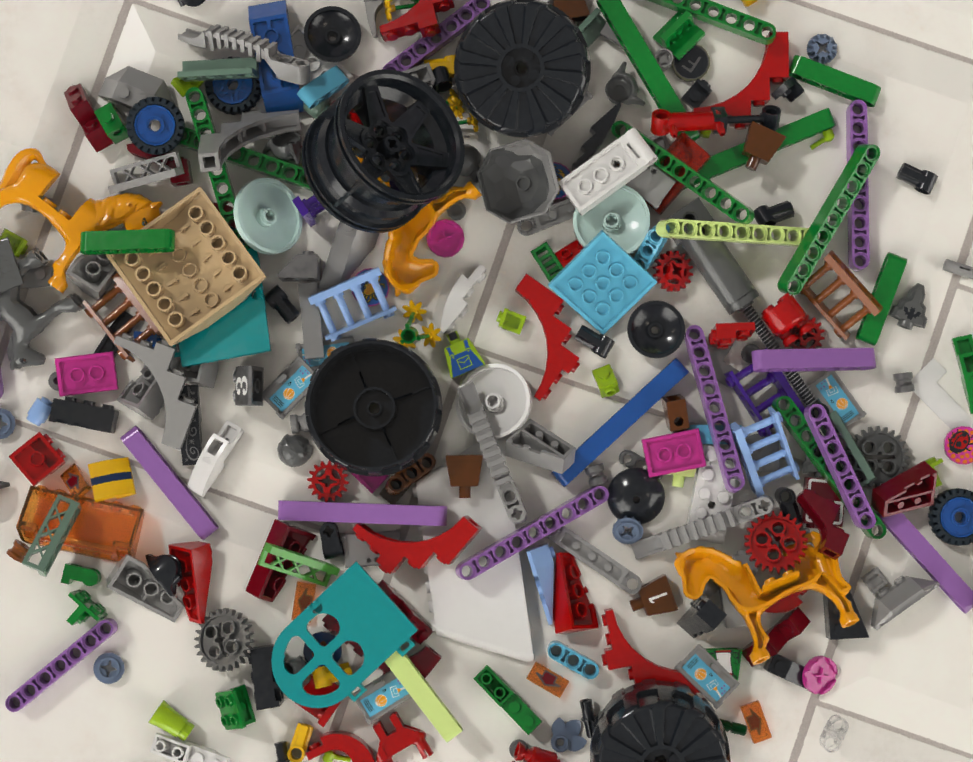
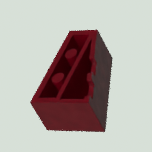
[871,461,938,518]

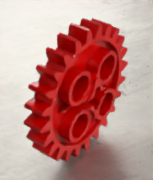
[744,511,808,575]

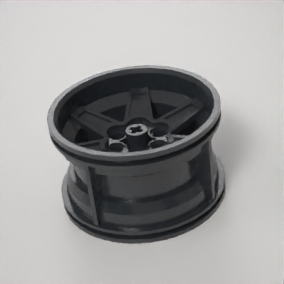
[302,69,465,233]

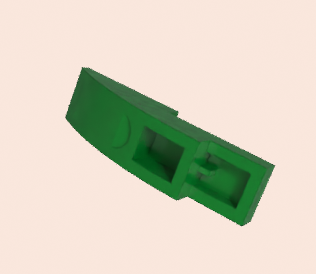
[952,334,973,414]
[474,665,543,735]

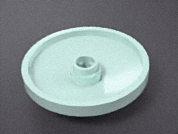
[233,178,303,255]
[573,185,650,255]

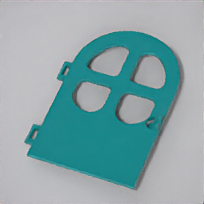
[173,226,271,367]
[271,561,418,708]

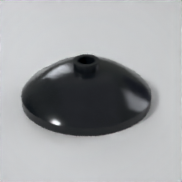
[304,6,361,62]
[627,301,685,358]
[607,468,665,524]

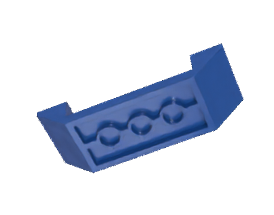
[248,0,305,113]

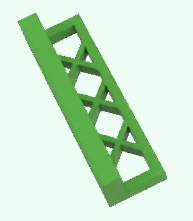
[257,542,340,587]

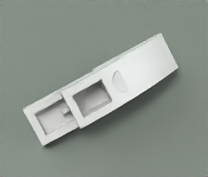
[441,264,487,334]
[187,420,244,497]
[150,733,230,762]

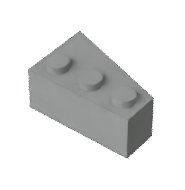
[505,419,576,474]

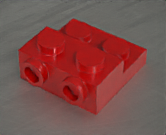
[708,322,756,349]
[9,432,66,486]

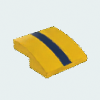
[88,457,136,502]

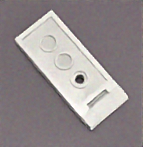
[558,128,658,216]
[687,444,740,545]

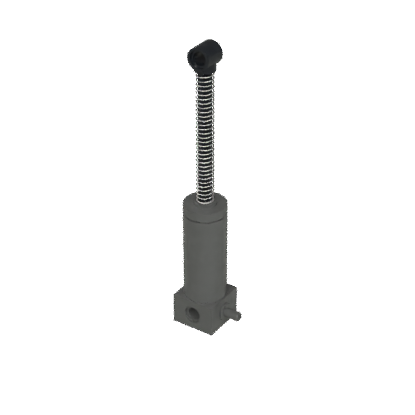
[666,197,829,418]

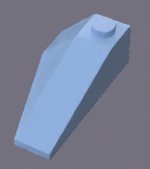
[526,543,556,625]

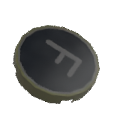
[672,44,710,82]

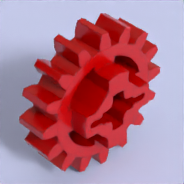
[652,250,693,292]
[787,315,825,349]
[307,460,349,502]

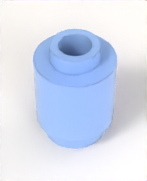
[26,397,53,426]

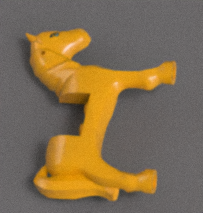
[0,148,163,293]
[352,148,482,297]
[674,531,860,665]

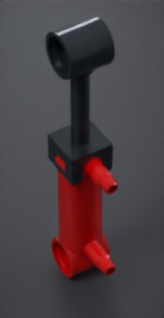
[650,105,781,138]

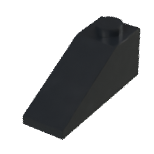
[763,653,806,689]

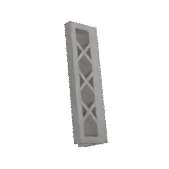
[108,151,185,194]

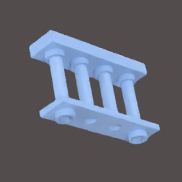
[308,267,397,342]
[729,406,800,497]

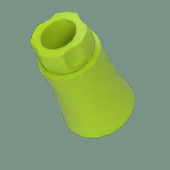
[148,700,195,741]

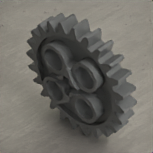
[847,426,910,488]
[194,608,255,672]

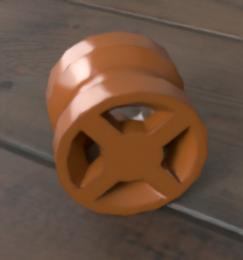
[6,539,30,563]

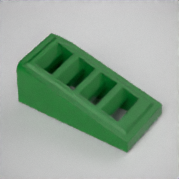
[531,242,563,282]

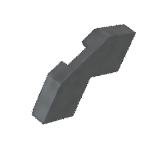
[708,344,739,387]

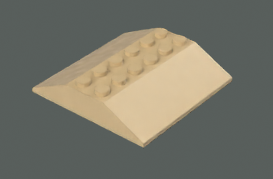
[106,187,266,346]

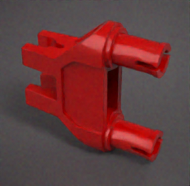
[372,711,434,762]

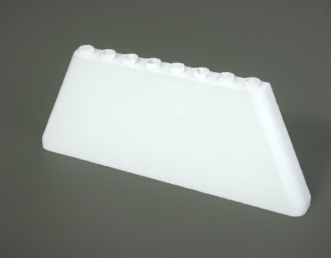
[412,439,534,662]

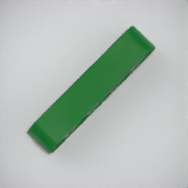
[789,55,881,107]
[80,229,175,255]
[856,252,907,346]

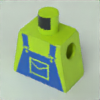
[444,331,485,379]

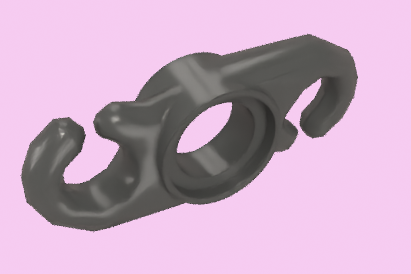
[619,450,663,480]

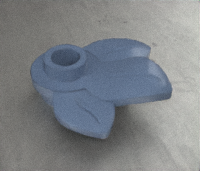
[551,717,587,752]

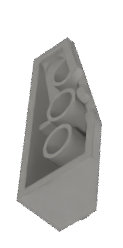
[318,221,379,290]

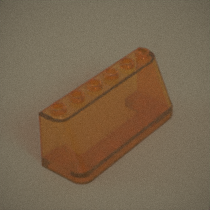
[16,485,145,562]

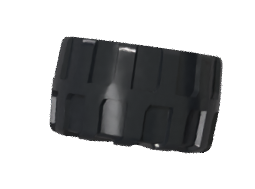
[454,0,591,137]
[304,338,443,476]
[590,678,731,762]

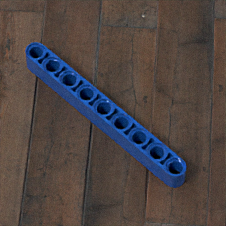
[551,358,689,487]

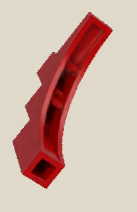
[379,0,455,42]
[692,32,789,130]
[515,274,580,401]
[352,515,482,574]
[601,608,700,693]

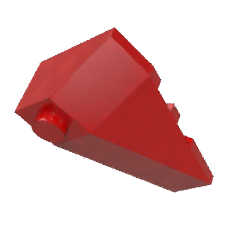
[168,541,212,624]
[553,552,599,634]

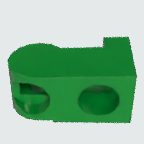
[61,563,101,586]

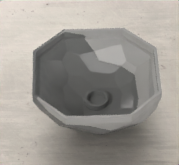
[477,138,560,224]

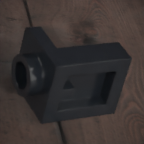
[771,77,804,102]
[681,79,712,109]

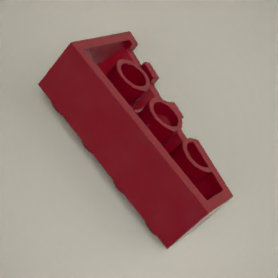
[245,519,316,602]

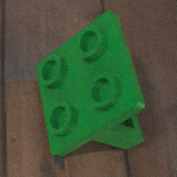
[653,10,705,60]
[66,589,108,626]
[215,684,256,730]

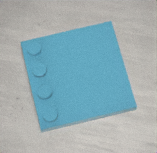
[548,230,658,335]

